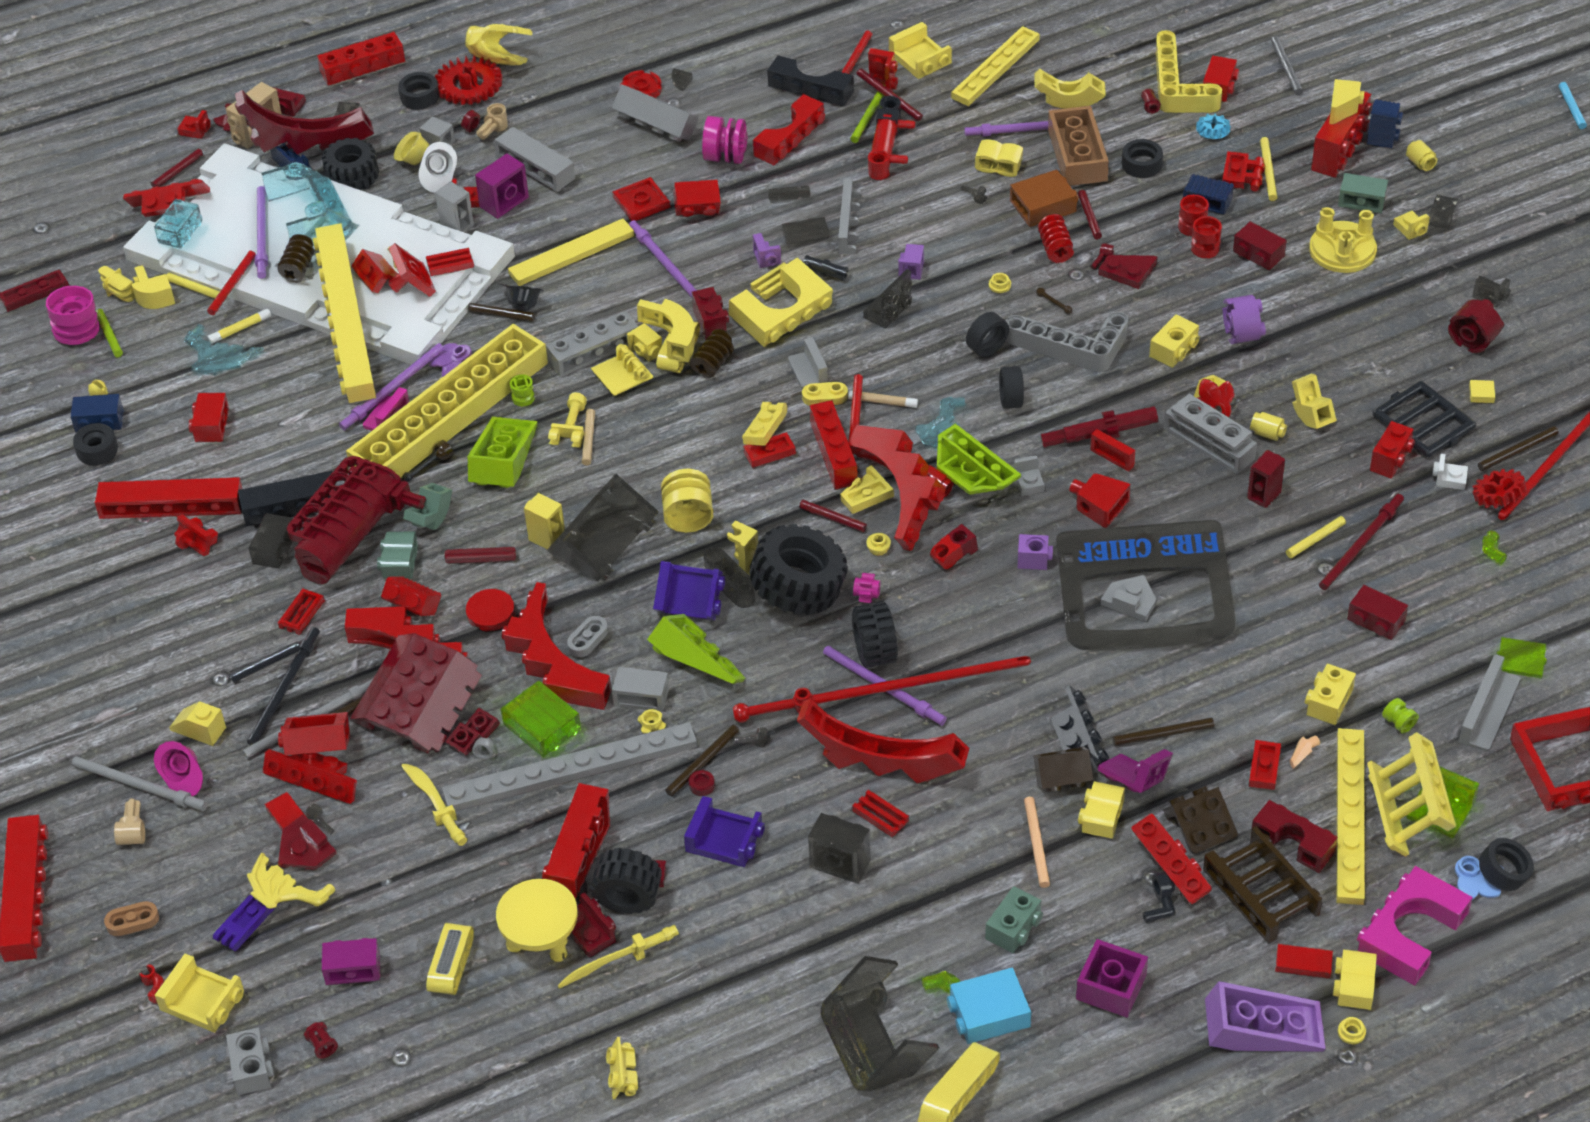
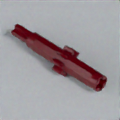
[1040,406,1159,448]

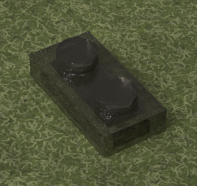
[782,217,829,245]

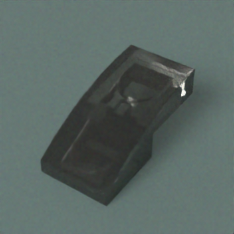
[1428,195,1458,229]

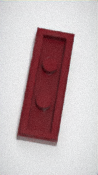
[0,269,69,312]

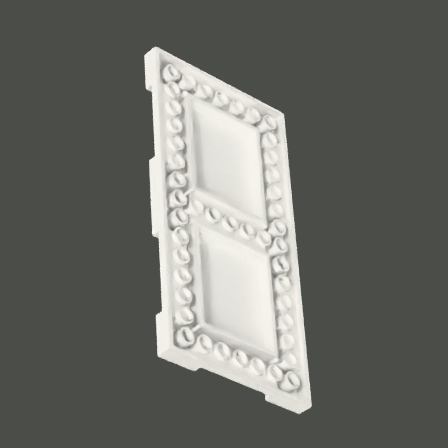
[123,143,515,365]

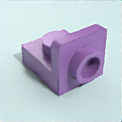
[753,233,781,268]

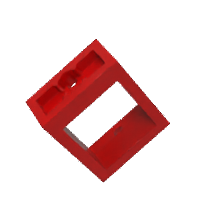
[278,712,350,755]

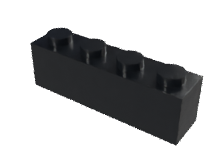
[238,471,332,526]

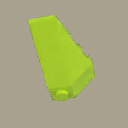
[647,614,746,684]

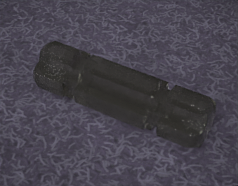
[768,186,811,201]

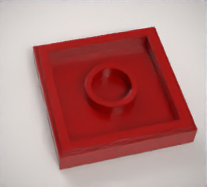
[612,177,671,221]

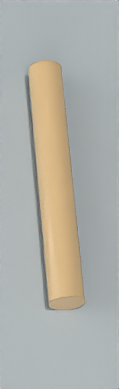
[582,409,595,466]

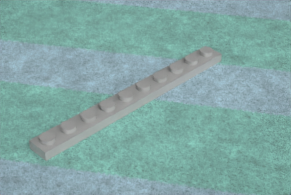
[442,722,697,811]

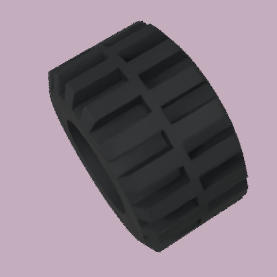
[322,138,379,190]
[852,601,898,668]
[590,848,662,914]

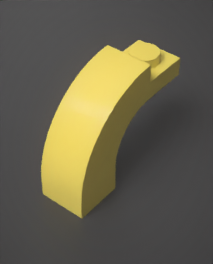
[637,299,695,362]

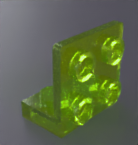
[1406,766,1480,838]

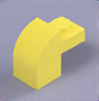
[131,265,175,309]
[1292,373,1337,429]

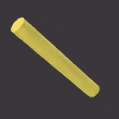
[166,273,220,299]
[1286,516,1346,558]

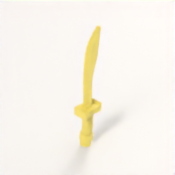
[402,764,467,846]
[558,925,679,989]

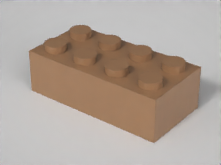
[1048,106,1109,186]

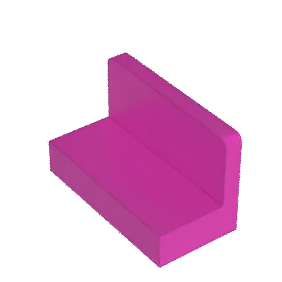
[363,387,409,431]

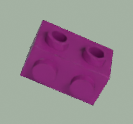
[322,938,380,985]

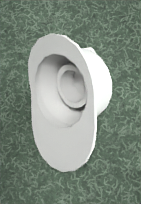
[418,142,457,193]

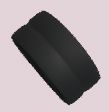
[999,366,1024,409]
[73,423,118,466]

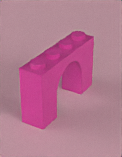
[1357,866,1473,986]

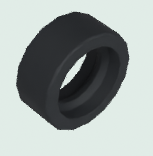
[398,72,439,109]
[1121,139,1163,178]
[966,312,1009,357]
[1479,838,1534,891]

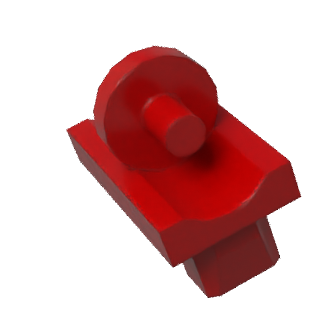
[174,514,218,556]

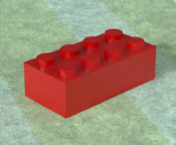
[1311,90,1373,178]

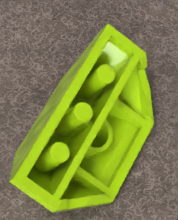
[937,423,1021,495]

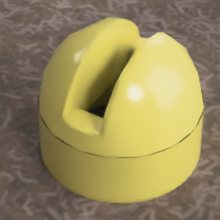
[88,380,108,396]

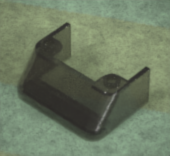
[820,956,939,1092]

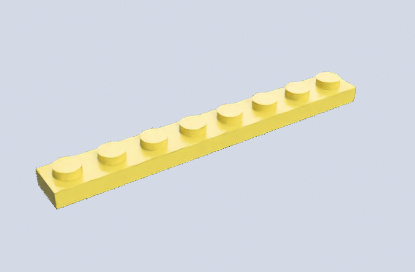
[1336,728,1365,905]

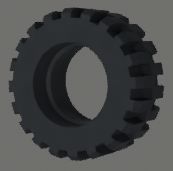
[749,524,848,615]

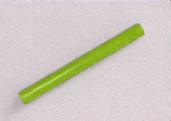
[850,85,885,143]

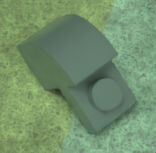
[403,483,452,530]

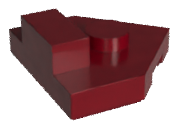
[278,815,336,870]

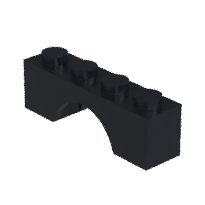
[767,55,854,107]

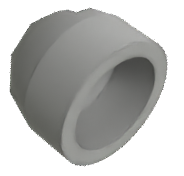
[472,737,494,760]

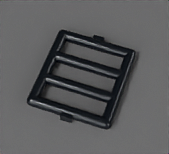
[1372,381,1476,457]

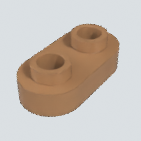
[104,901,159,936]

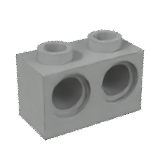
[226,1027,274,1096]

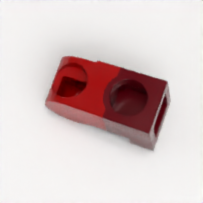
[930,524,978,569]

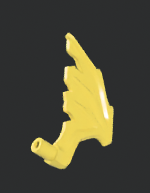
[247,853,335,909]

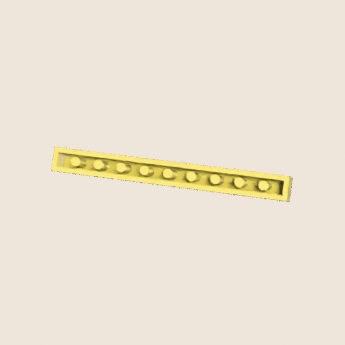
[313,223,376,403]

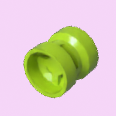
[510,374,535,407]
[1382,698,1419,734]

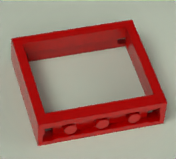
[1510,707,1590,811]

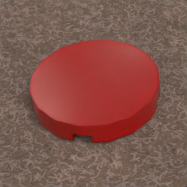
[620,70,662,98]
[466,589,515,631]

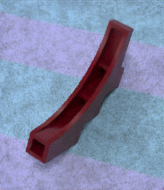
[235,90,374,155]

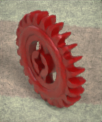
[435,55,503,105]

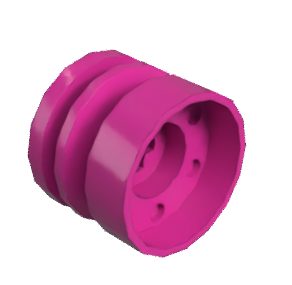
[702,116,748,164]
[46,286,100,345]

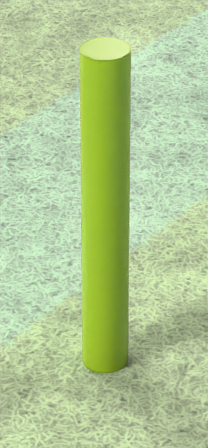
[96,309,123,357]

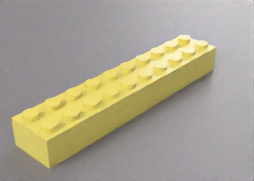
[346,324,548,478]

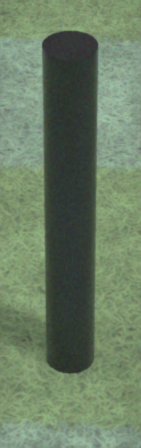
[229,641,302,683]

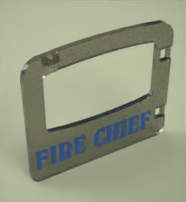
[1056,520,1236,650]

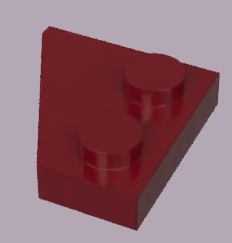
[1098,255,1158,289]

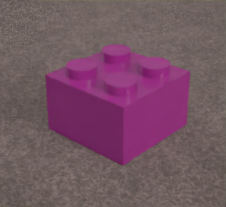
[475,153,529,219]
[1076,939,1148,1018]

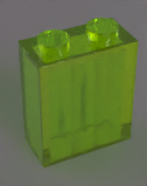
[501,680,581,758]

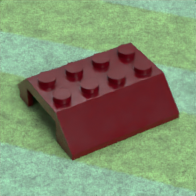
[350,633,482,754]

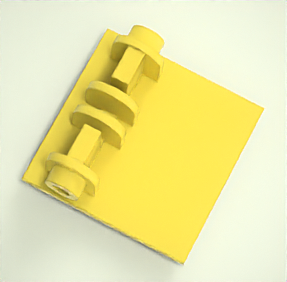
[591,344,653,396]

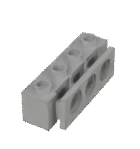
[1164,393,1257,475]

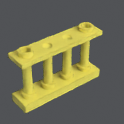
[1367,732,1456,857]

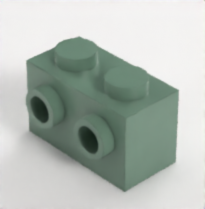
[1338,173,1388,214]
[985,886,1043,953]

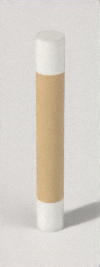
[848,390,918,408]

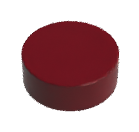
[461,110,480,132]
[689,770,715,796]

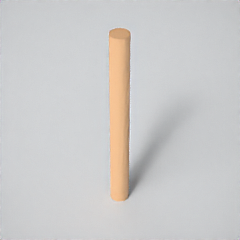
[1024,797,1050,888]

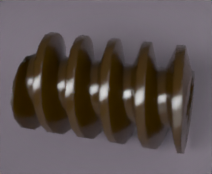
[277,234,315,283]
[689,329,734,378]

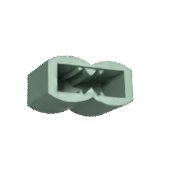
[377,531,418,578]

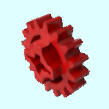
[1472,469,1527,509]

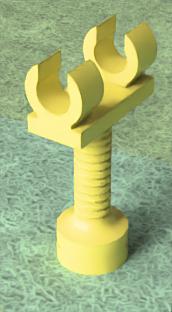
[548,393,587,448]

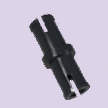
[803,255,849,281]

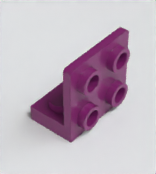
[1097,749,1173,793]

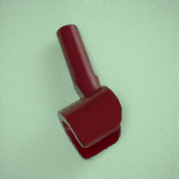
[1091,243,1114,269]

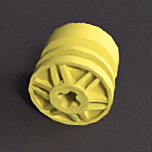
[661,469,714,533]

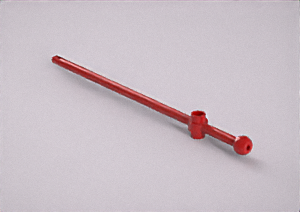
[1498,411,1590,520]
[733,656,1031,723]

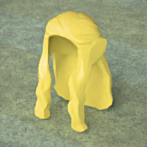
[465,24,533,66]

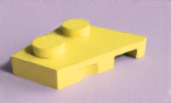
[840,465,894,514]

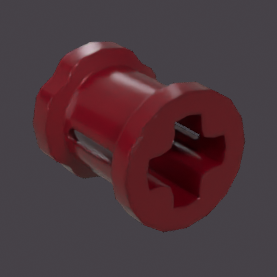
[304,1022,338,1059]

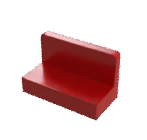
[351,249,398,293]

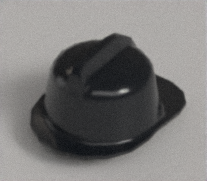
[498,283,544,311]

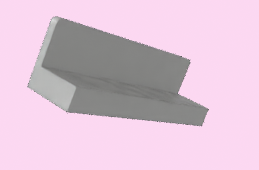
[1459,654,1521,752]

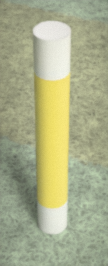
[207,308,271,344]

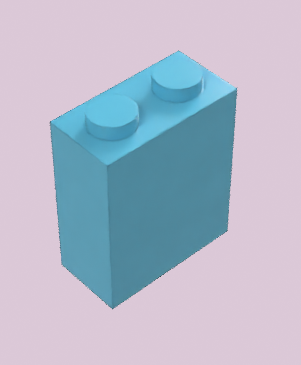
[947,967,1031,1044]

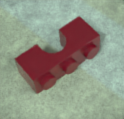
[1251,800,1338,873]

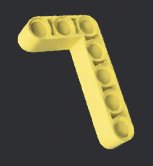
[1156,30,1222,113]
[918,1042,1000,1122]

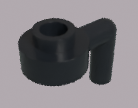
[1143,872,1175,922]

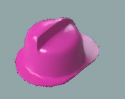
[154,741,203,797]

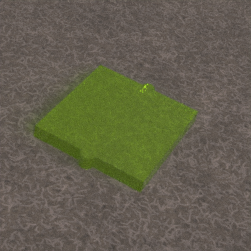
[1497,637,1547,679]

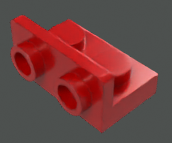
[868,48,898,91]

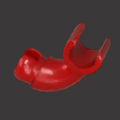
[139,964,165,1004]

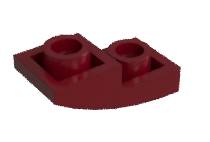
[445,708,500,756]

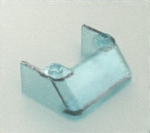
[261,162,353,246]

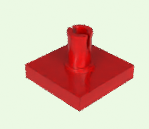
[388,243,436,297]

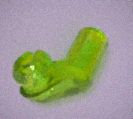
[1482,530,1507,565]
[921,971,961,993]

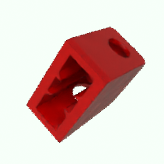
[1069,473,1131,529]

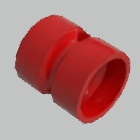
[1178,194,1209,237]
[1191,216,1222,259]

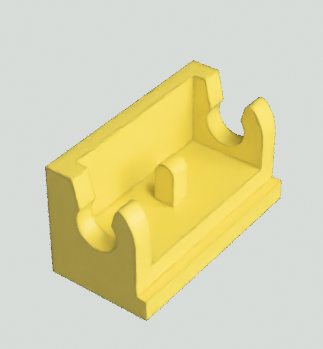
[727,520,759,579]

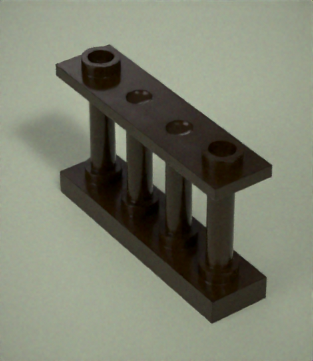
[1203,826,1323,944]

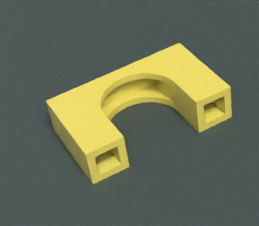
[729,258,833,347]

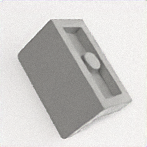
[788,337,828,389]

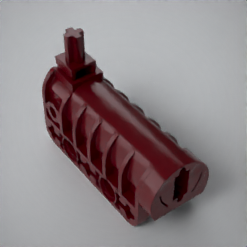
[287,456,426,584]

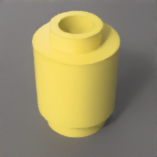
[1406,140,1438,171]
[1250,412,1287,441]

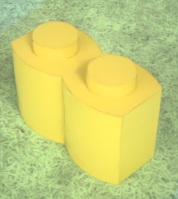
[975,139,1023,177]
[1078,781,1125,839]
[1333,949,1376,1010]

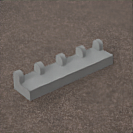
[838,179,861,254]

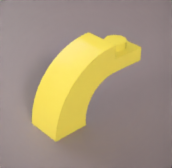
[1034,69,1106,109]

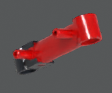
[868,96,916,180]

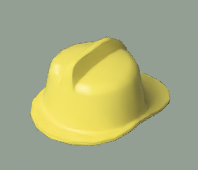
[394,132,429,166]

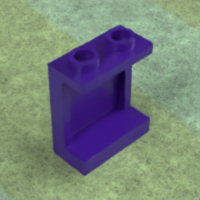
[653,561,725,621]
[684,796,765,868]

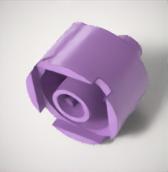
[1223,295,1266,344]

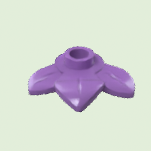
[428,343,472,377]

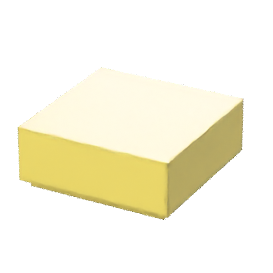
[1469,380,1495,403]

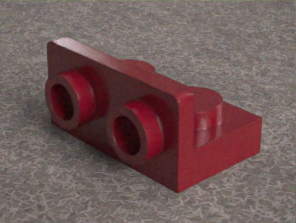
[272,87,306,117]
[570,892,616,958]

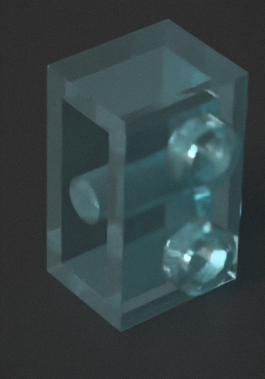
[154,199,202,249]

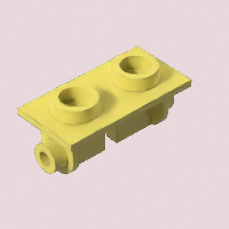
[606,1037,638,1099]

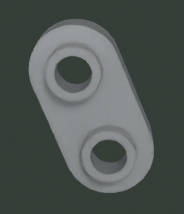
[567,616,608,657]

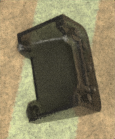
[547,474,659,582]

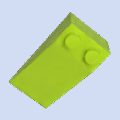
[467,417,537,488]

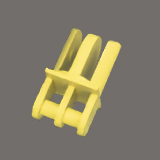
[98,266,135,302]

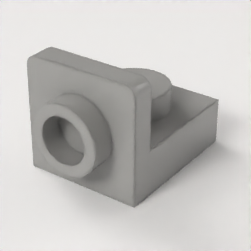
[1014,456,1045,496]

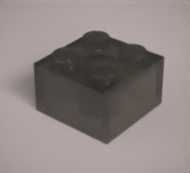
[808,813,871,884]

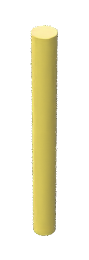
[1260,137,1277,201]

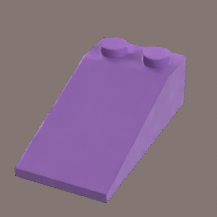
[1205,981,1326,1052]

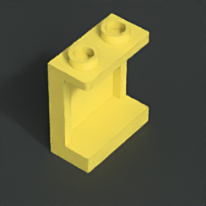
[889,22,952,79]
[155,954,244,1033]

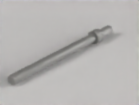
[243,679,373,759]
[72,756,207,811]

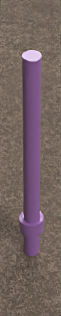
[964,121,1048,137]
[255,186,268,279]
[629,221,696,298]
[339,343,444,431]
[823,645,947,726]

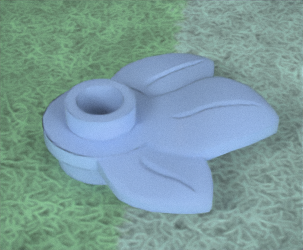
[1455,856,1501,900]

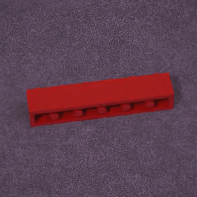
[95,477,243,519]
[0,814,48,962]

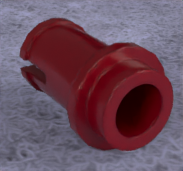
[1141,88,1161,114]

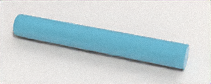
[1559,82,1587,129]

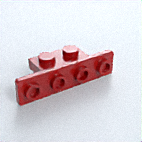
[123,179,210,217]
[263,749,357,804]
[1131,814,1212,904]

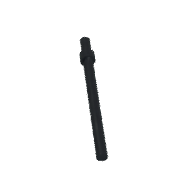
[247,627,320,745]

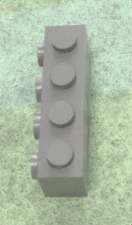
[612,84,699,142]
[495,127,575,192]
[546,311,639,377]

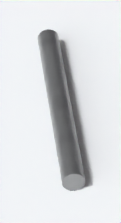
[1271,36,1303,95]

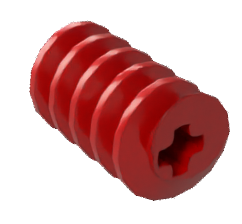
[1038,214,1074,263]

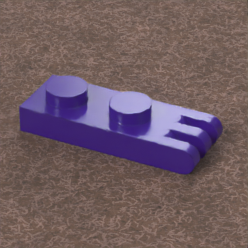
[213,894,281,951]

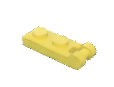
[742,402,787,446]

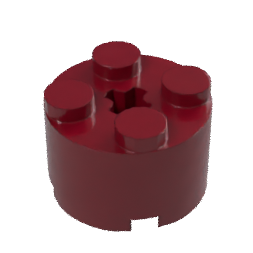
[1448,299,1504,353]

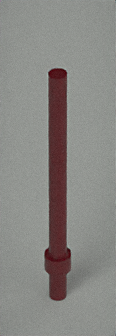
[1319,493,1404,590]

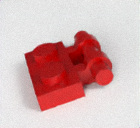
[1222,151,1265,192]

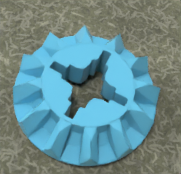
[1196,113,1231,139]

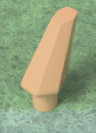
[1290,735,1320,769]

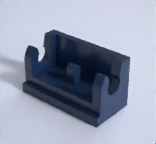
[270,142,312,176]

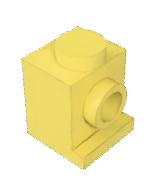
[627,323,662,362]

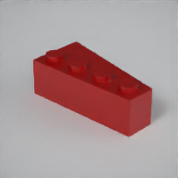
[542,783,610,899]

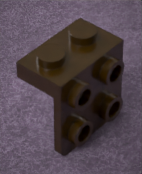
[1163,786,1238,854]

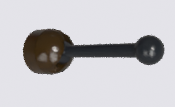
[403,440,454,482]

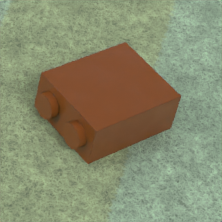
[1010,169,1079,227]

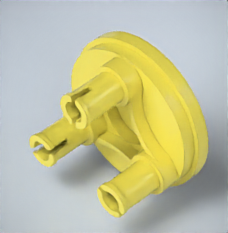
[1309,207,1377,273]
[496,879,578,962]

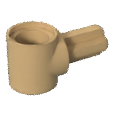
[476,103,508,140]
[114,799,145,845]

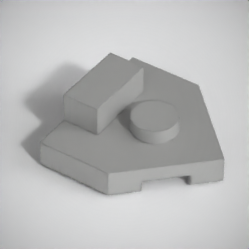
[1100,575,1156,622]

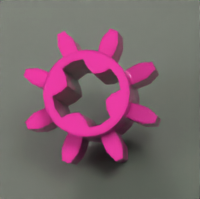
[853,573,881,603]

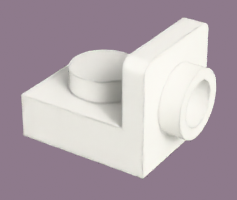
[1432,454,1468,490]

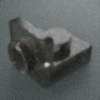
[1472,276,1511,308]

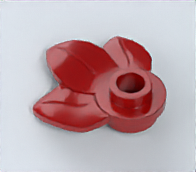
[1197,379,1234,421]

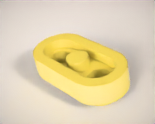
[802,382,848,406]

